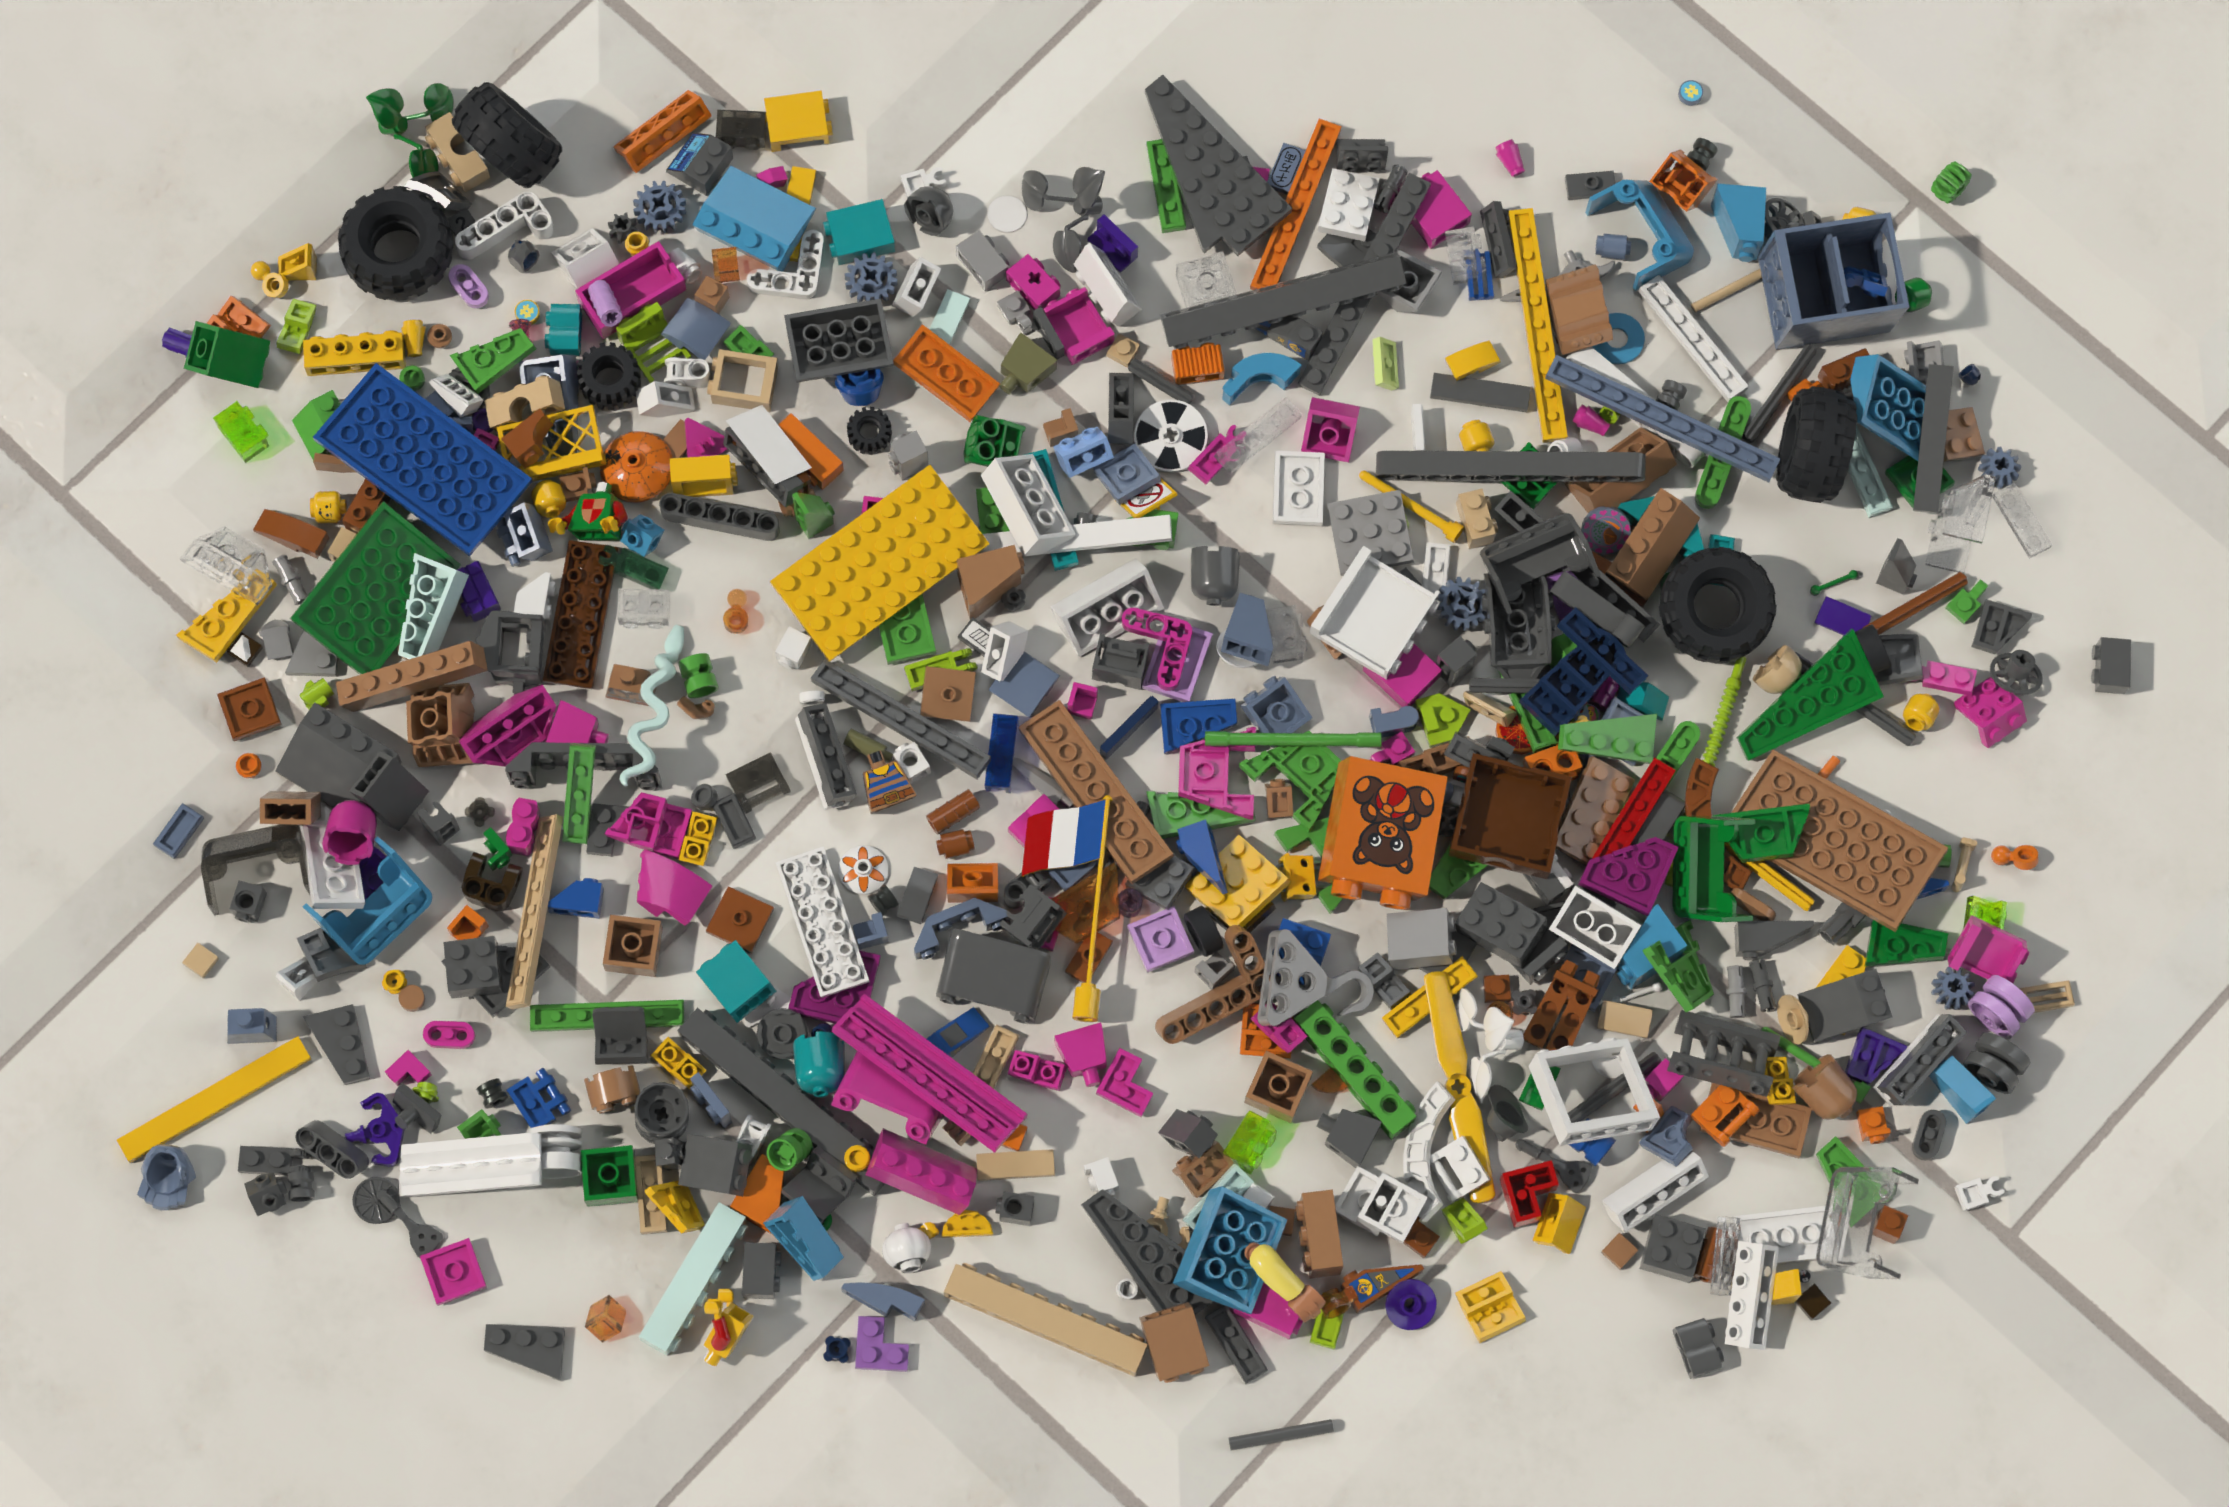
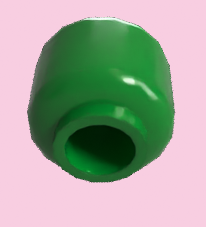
[1895,277,1932,313]

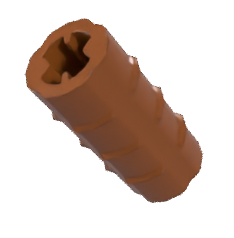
[926,789,980,835]
[1694,1227,1730,1284]

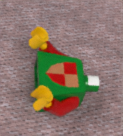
[548,482,628,540]

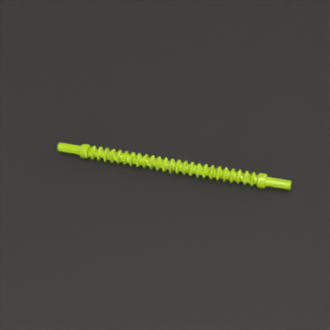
[1664,657,1747,887]

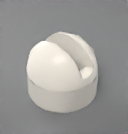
[1116,1278,1138,1300]

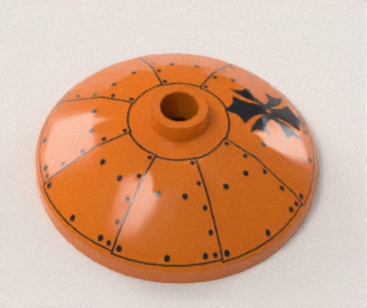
[600,431,673,503]

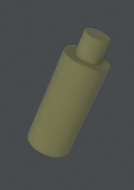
[843,728,893,763]

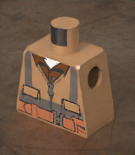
[605,664,657,706]

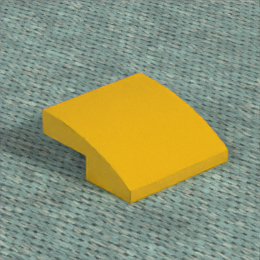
[1455,1271,1526,1343]

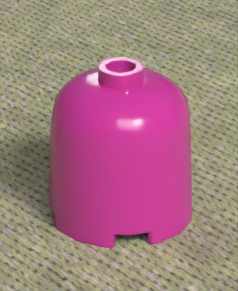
[322,800,377,865]

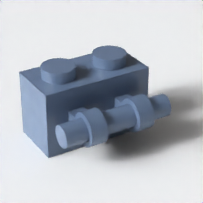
[496,503,553,567]

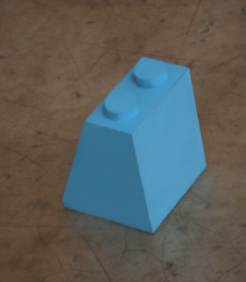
[1711,184,1766,262]
[1617,904,1687,990]

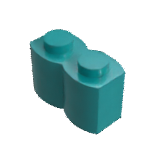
[545,304,582,356]

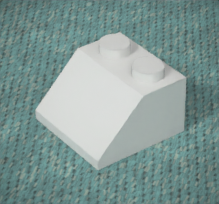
[551,228,619,289]

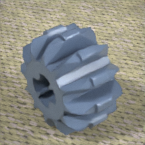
[1978,446,2021,490]
[1931,967,1975,1010]

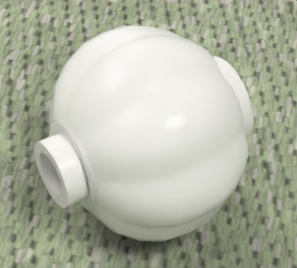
[882,1223,932,1273]

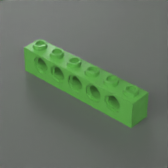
[1294,1000,1417,1140]

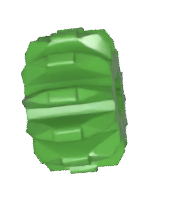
[1931,161,1972,204]

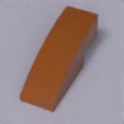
[253,509,329,559]

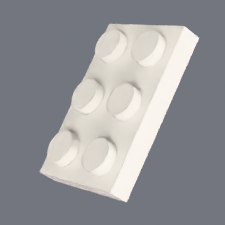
[1318,168,1380,241]
[1273,451,1325,526]

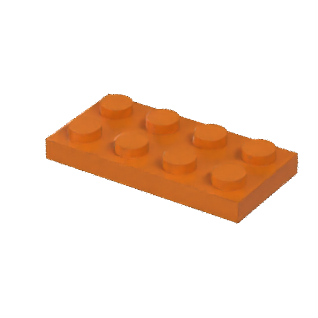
[893,324,1000,422]

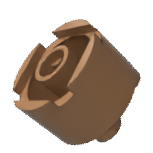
[584,1065,641,1114]

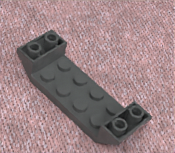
[505,742,662,790]

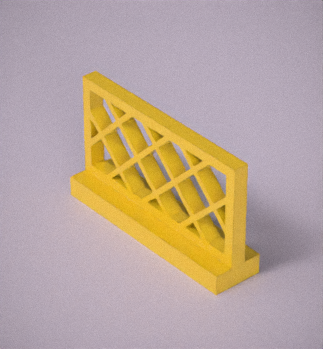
[497,405,607,482]

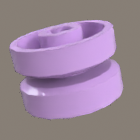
[1968,975,2035,1039]

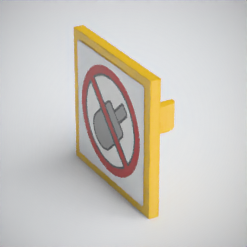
[1115,479,1178,518]

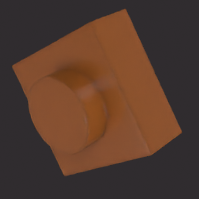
[1483,975,1511,1003]

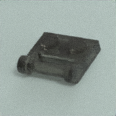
[725,752,791,814]

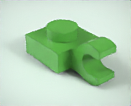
[1945,580,1988,624]

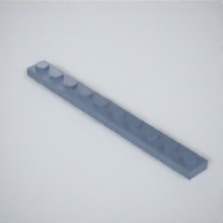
[1545,355,1780,483]

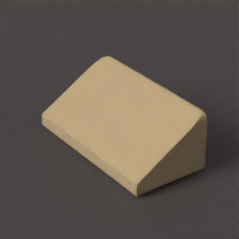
[1463,691,1517,727]
[1597,1000,1653,1038]

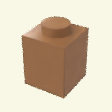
[694,276,730,314]

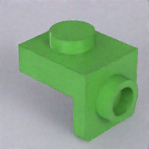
[457,1109,501,1139]

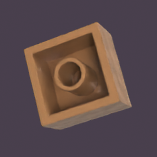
[603,915,663,977]
[1244,1051,1313,1123]

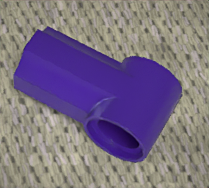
[162,327,192,358]

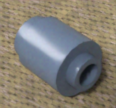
[1595,233,1631,260]

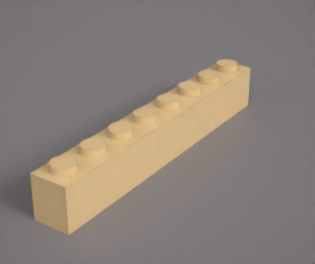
[944,1263,1148,1377]

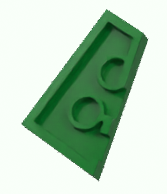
[1864,919,1948,966]

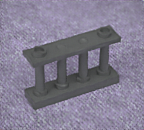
[1667,1010,1781,1097]

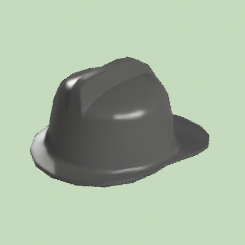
[1486,1085,1528,1142]

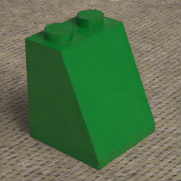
[183,321,270,388]

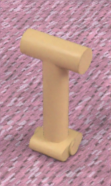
[1951,837,1977,892]

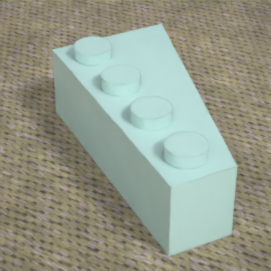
[398,553,469,659]

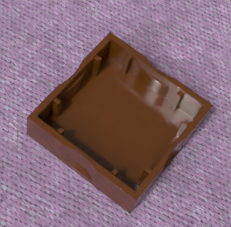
[1448,753,1572,879]

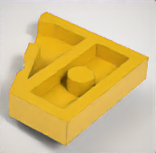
[645,1180,705,1234]

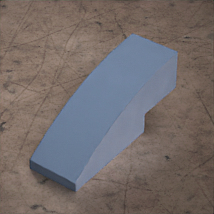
[841,1282,925,1321]

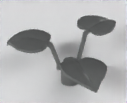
[1022,167,1105,273]

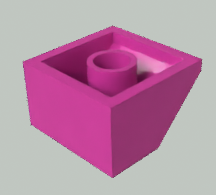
[1301,397,1360,463]

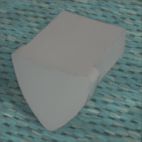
[259,619,293,660]

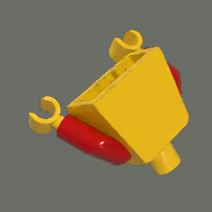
[703,1289,754,1366]

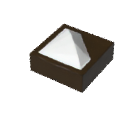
[227,632,263,667]

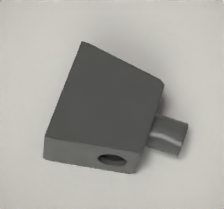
[1316,1109,1382,1168]

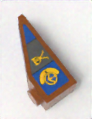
[1340,1264,1424,1313]

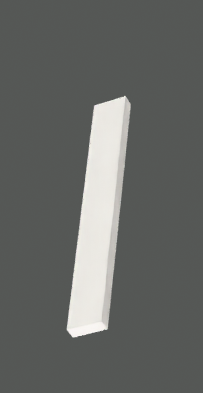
[978,515,1172,556]

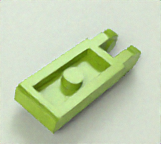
[904,648,978,692]

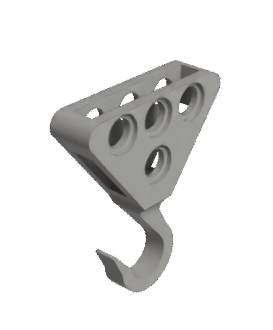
[1257,929,1374,1026]

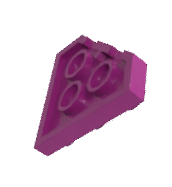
[1578,837,1679,916]
[788,950,881,1024]

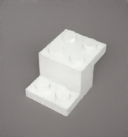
[1335,1166,1428,1244]

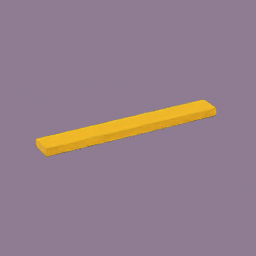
[117,1036,311,1163]

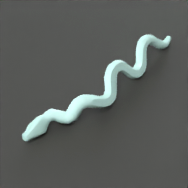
[619,625,684,786]

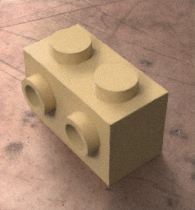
[1456,489,1498,549]

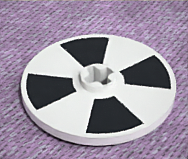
[1134,400,1208,473]

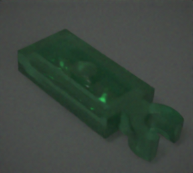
[598,545,669,592]

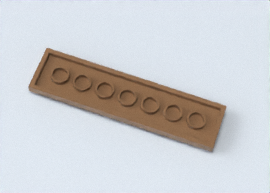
[1018,700,1174,884]

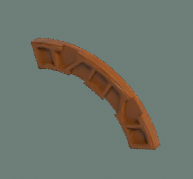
[1685,758,1752,890]

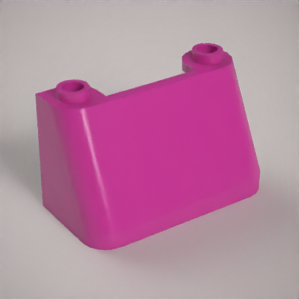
[831,1051,944,1145]

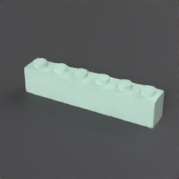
[639,1202,748,1356]

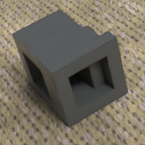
[655,1138,687,1171]

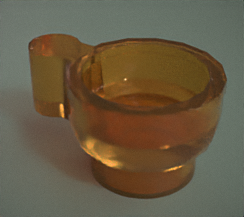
[1321,1285,1359,1319]

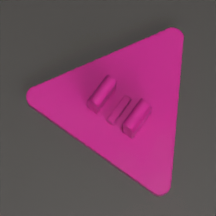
[685,418,727,457]

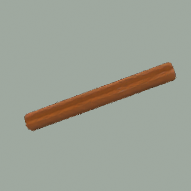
[1863,572,1968,635]

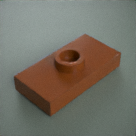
[1065,929,1113,983]

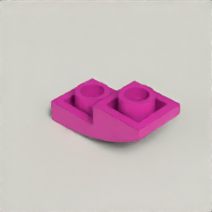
[1007,1050,1067,1091]

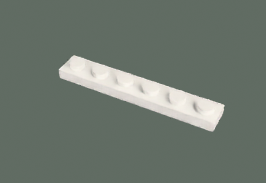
[1638,275,1749,402]

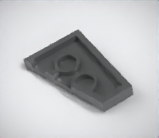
[484,1324,565,1381]

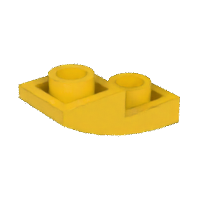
[1445,340,1501,381]
[679,812,718,866]
[650,1037,707,1089]
[1765,1057,1796,1105]

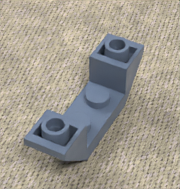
[914,898,1010,960]

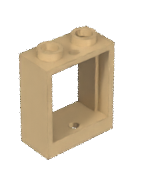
[707,349,779,412]

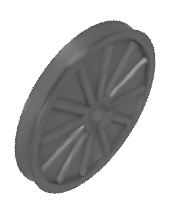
[352,1177,400,1224]

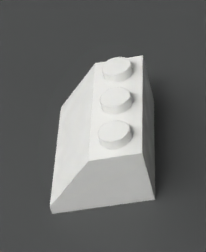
[1074,243,1142,326]

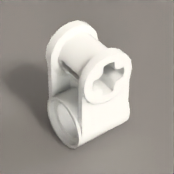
[663,357,712,388]
[736,1115,773,1166]

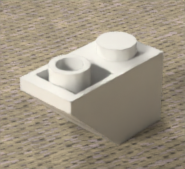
[514,572,556,624]

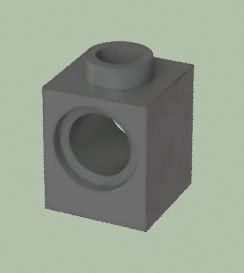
[229,880,267,923]
[995,1192,1034,1226]

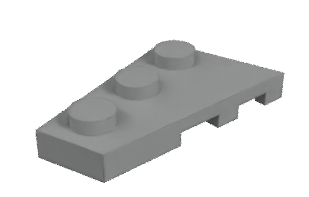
[285,630,338,677]

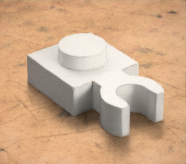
[901,167,946,199]
[1954,1176,2004,1212]

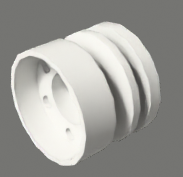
[528,1124,582,1179]

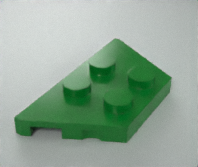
[1712,803,1810,863]

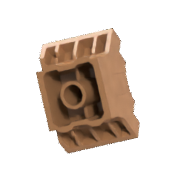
[1546,264,1613,355]
[406,683,475,767]

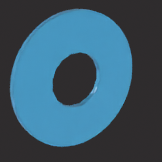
[1591,313,1645,364]

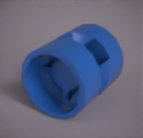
[1568,1118,1616,1166]

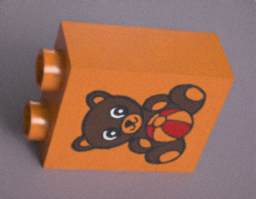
[1318,756,1448,910]

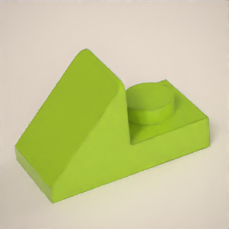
[1441,1197,1488,1244]

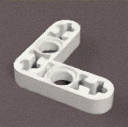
[747,230,824,299]

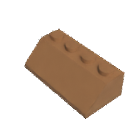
[1564,427,1677,513]
[1605,488,1700,601]

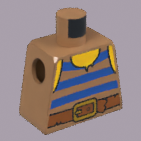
[862,750,917,814]

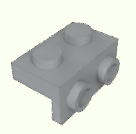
[1904,340,1944,385]

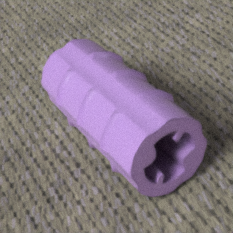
[588,280,622,327]

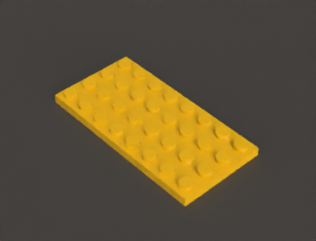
[770,465,989,662]

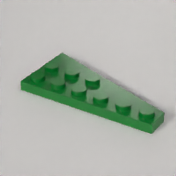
[1736,628,1884,761]

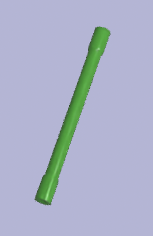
[1205,731,1381,748]

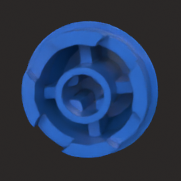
[835,369,884,406]

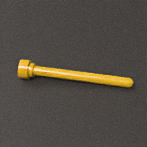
[1359,470,1464,543]

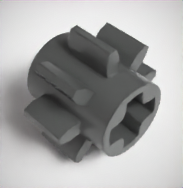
[608,212,638,244]
[1438,806,1458,837]

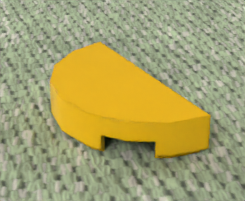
[942,1210,993,1238]

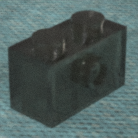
[716,109,767,150]

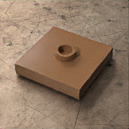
[920,666,976,722]

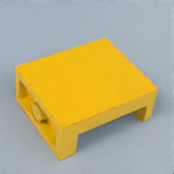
[764,90,833,152]

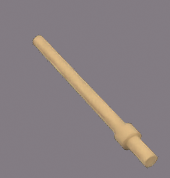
[1691,269,1762,313]

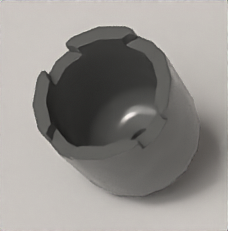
[1191,546,1240,606]

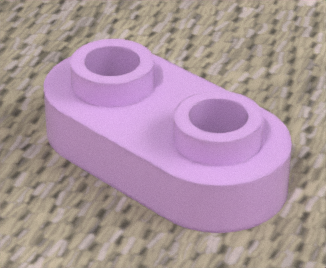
[448,264,489,308]

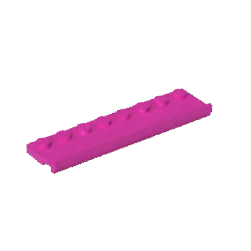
[832,994,1028,1153]

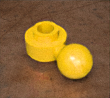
[251,261,289,298]

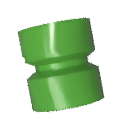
[678,653,719,698]
[767,1128,812,1171]

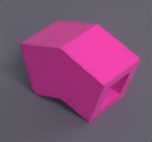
[756,166,788,188]

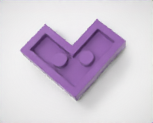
[855,1316,909,1372]

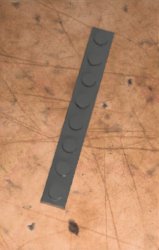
[811,659,991,780]

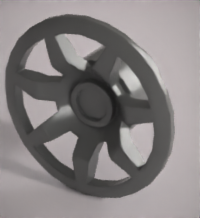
[1764,198,1805,239]
[1990,650,2043,695]

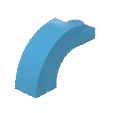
[1222,353,1301,406]

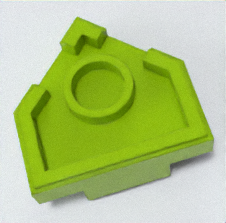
[1415,693,1471,748]

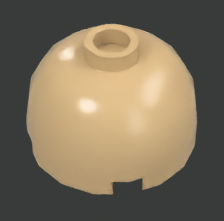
[1753,645,1802,694]

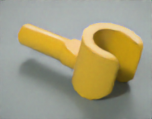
[917,1222,939,1239]

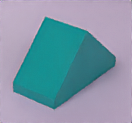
[1617,682,1669,721]

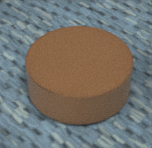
[399,985,425,1012]

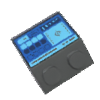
[666,133,733,196]

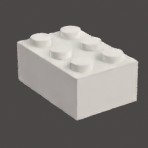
[1549,886,1642,969]

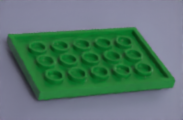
[289,502,461,675]

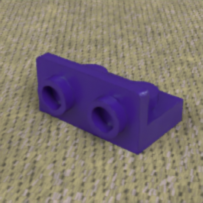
[1087,214,1138,272]

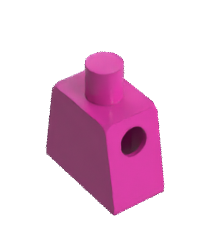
[546,700,609,743]
[1054,1022,1107,1087]

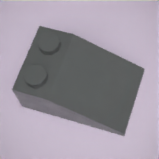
[1797,969,1892,1042]

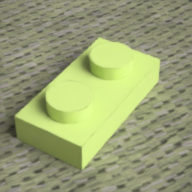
[1372,337,1399,391]

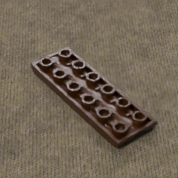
[542,540,618,689]

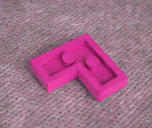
[1096,1048,1153,1117]

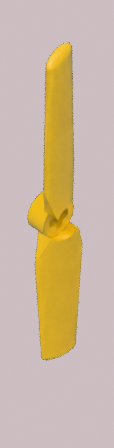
[1424,971,1495,1203]

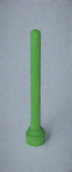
[1761,1027,1871,1104]

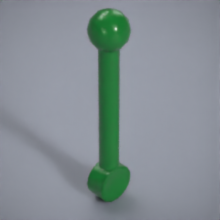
[1810,570,1858,596]

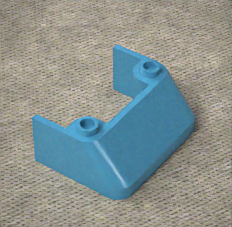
[1585,180,1694,291]
[303,836,432,965]

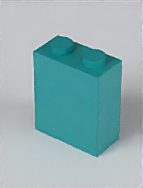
[823,199,895,265]
[696,940,777,1023]

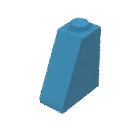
[1929,1055,1996,1124]

